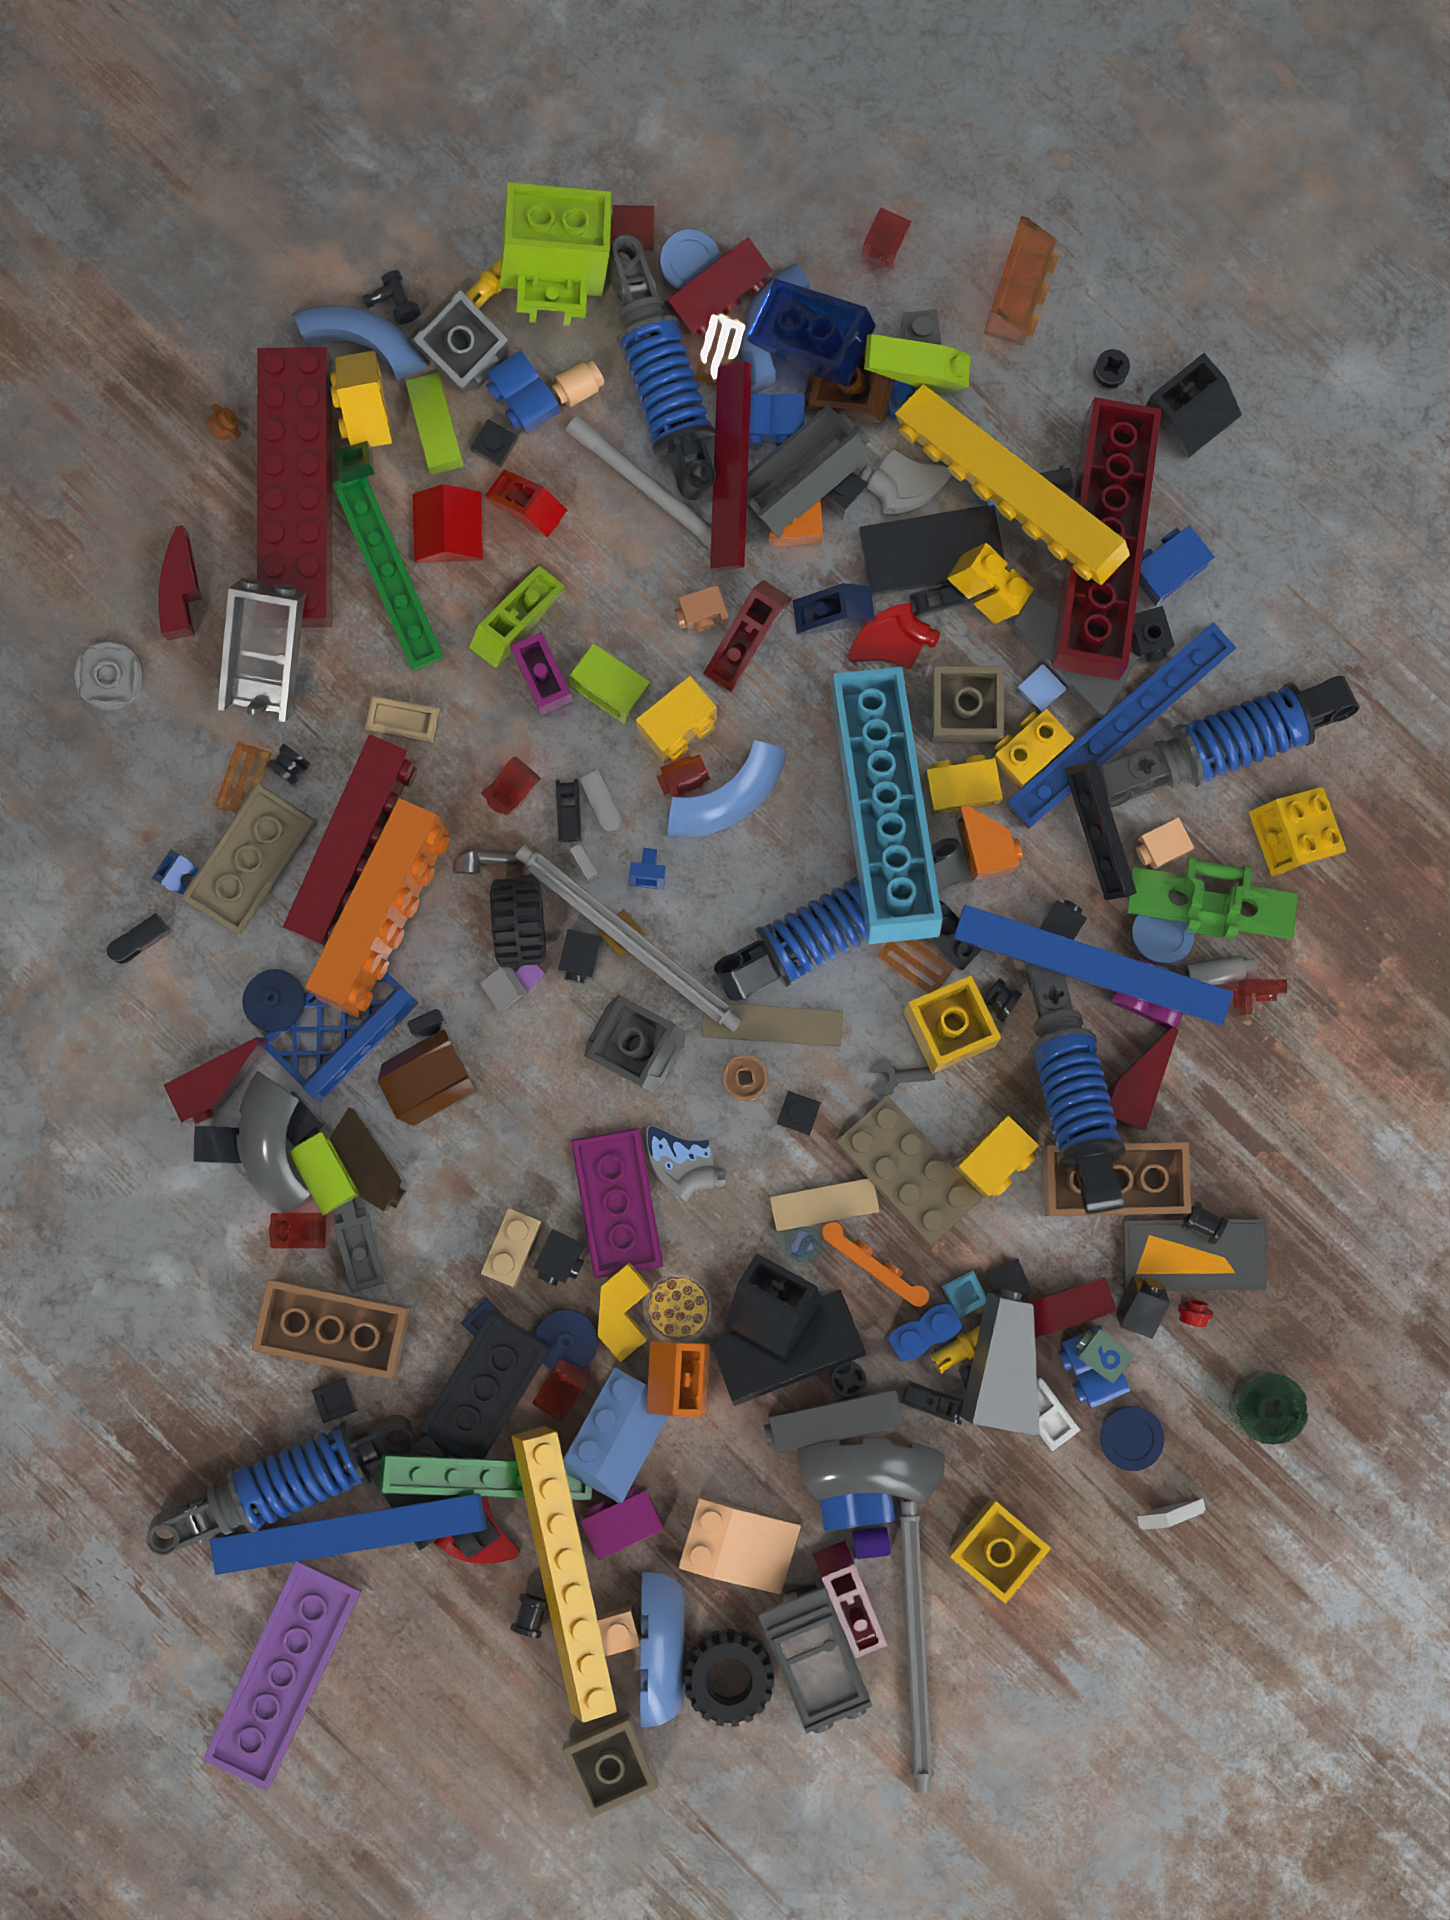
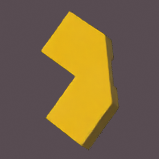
[597,1262,652,1363]

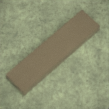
[702,1003,843,1047]

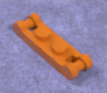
[821,1222,929,1307]

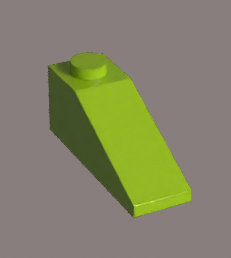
[864,334,971,395]
[469,566,566,668]

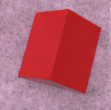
[412,484,483,563]

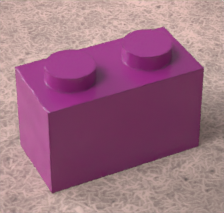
[510,631,573,716]
[581,1485,664,1560]

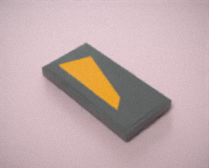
[1122,1219,1267,1291]

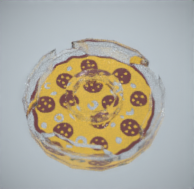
[642,1273,713,1342]

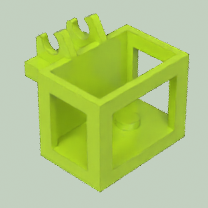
[500,182,612,326]

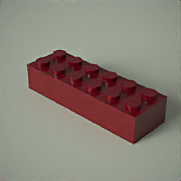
[282,734,417,948]

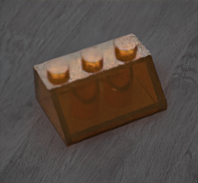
[984,215,1059,346]

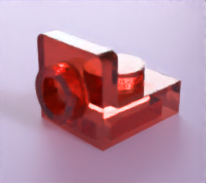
[1233,979,1287,1016]

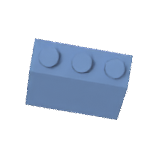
[563,1367,668,1504]

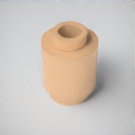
[551,360,604,407]

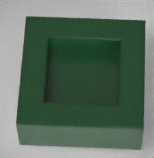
[335,441,375,483]

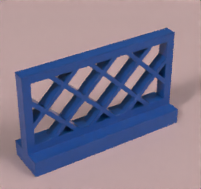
[263,972,418,1103]

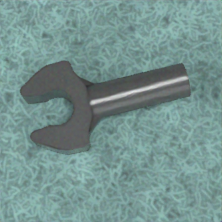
[869,1060,935,1096]

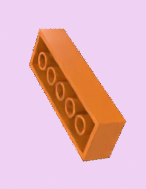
[305,798,450,1018]

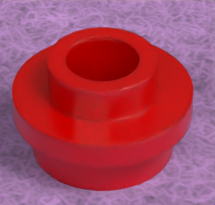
[1178,1299,1213,1327]

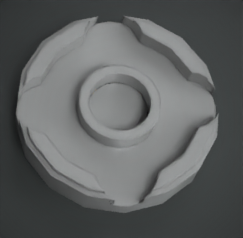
[73,641,144,711]

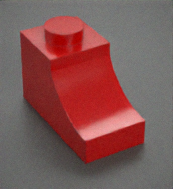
[484,469,568,538]

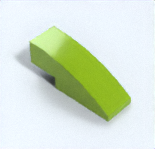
[406,372,464,475]

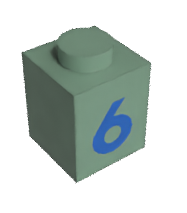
[1075,1327,1135,1384]

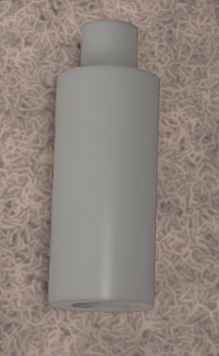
[1185,955,1258,986]

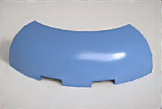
[735,263,810,393]
[292,305,428,380]
[667,740,787,838]
[640,1572,685,1727]

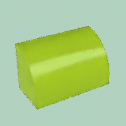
[569,643,650,724]
[289,1132,360,1215]

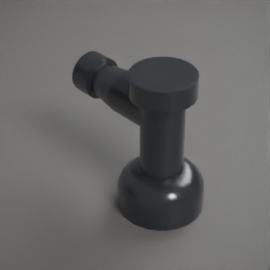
[362,270,421,325]

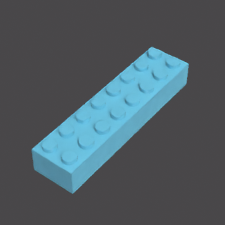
[831,667,943,944]

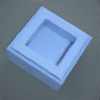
[1017,664,1067,714]

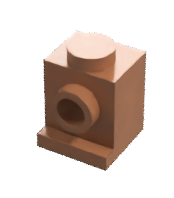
[674,585,729,632]

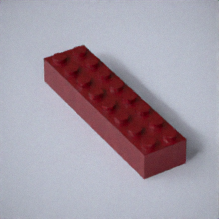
[257,347,332,628]
[1051,397,1162,681]

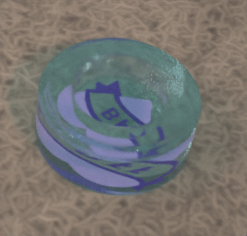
[786,1227,821,1262]

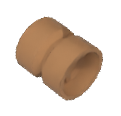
[722,1055,768,1102]

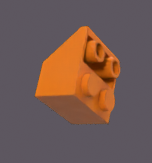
[647,1341,711,1417]

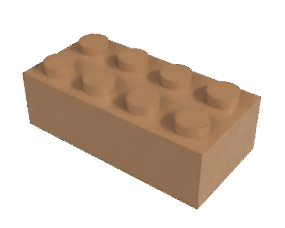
[1042,1142,1191,1216]
[252,1279,411,1380]

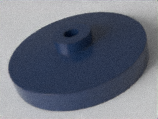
[242,969,306,1032]
[535,1309,598,1374]
[1100,1406,1164,1471]

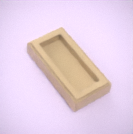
[365,695,440,744]

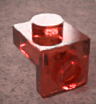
[481,756,542,815]
[269,1213,326,1249]
[533,1359,591,1422]

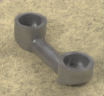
[452,849,537,878]

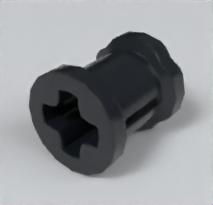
[1182,1201,1229,1246]
[510,1593,548,1638]

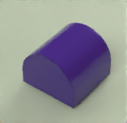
[852,1527,891,1560]

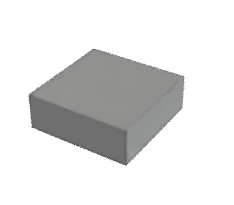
[569,843,599,883]
[480,967,527,1012]

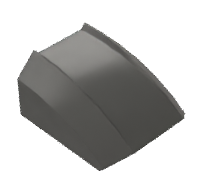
[408,290,510,392]
[584,995,686,1093]

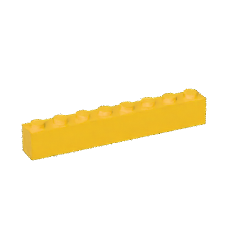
[895,384,1130,585]
[511,1426,617,1723]

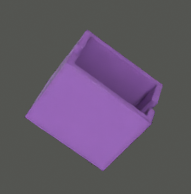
[515,964,545,991]

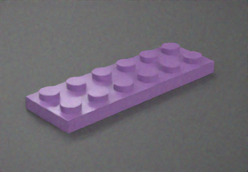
[203,1561,362,1790]

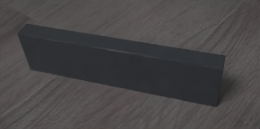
[1064,760,1137,901]

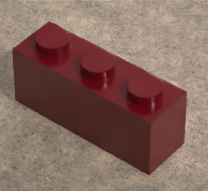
[664,237,773,336]

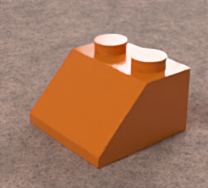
[955,805,1023,883]

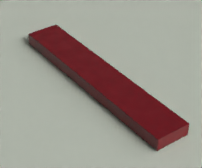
[710,361,752,571]

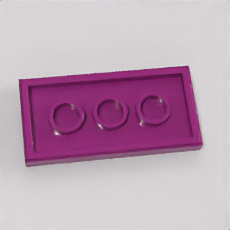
[571,1128,664,1279]

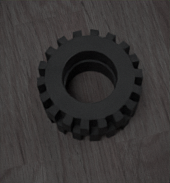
[490,876,546,967]
[684,1629,774,1727]

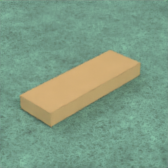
[770,1178,880,1232]

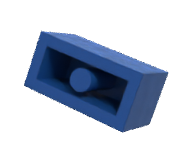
[1139,525,1215,606]

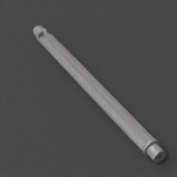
[515,844,743,1032]
[899,1500,933,1793]

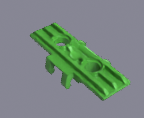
[1127,856,1297,940]

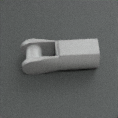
[580,770,623,834]

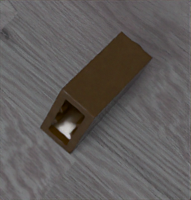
[330,1107,407,1212]

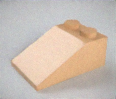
[679,1494,801,1594]

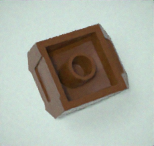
[804,342,895,423]
[377,1029,479,1126]

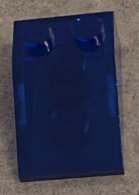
[747,278,876,386]

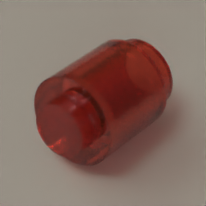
[656,755,710,797]

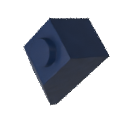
[793,583,875,634]

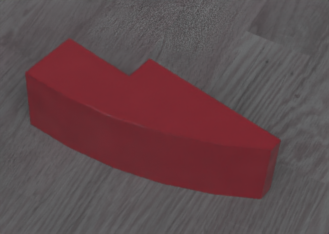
[158,525,202,641]
[1028,1277,1118,1338]

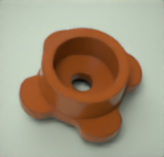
[207,403,241,440]

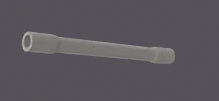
[566,415,712,550]

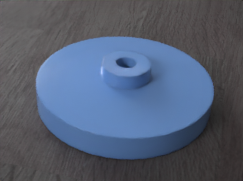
[659,229,720,290]
[1131,915,1194,966]

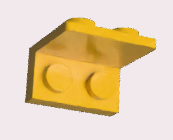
[1248,787,1346,877]

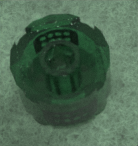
[1228,1371,1308,1445]

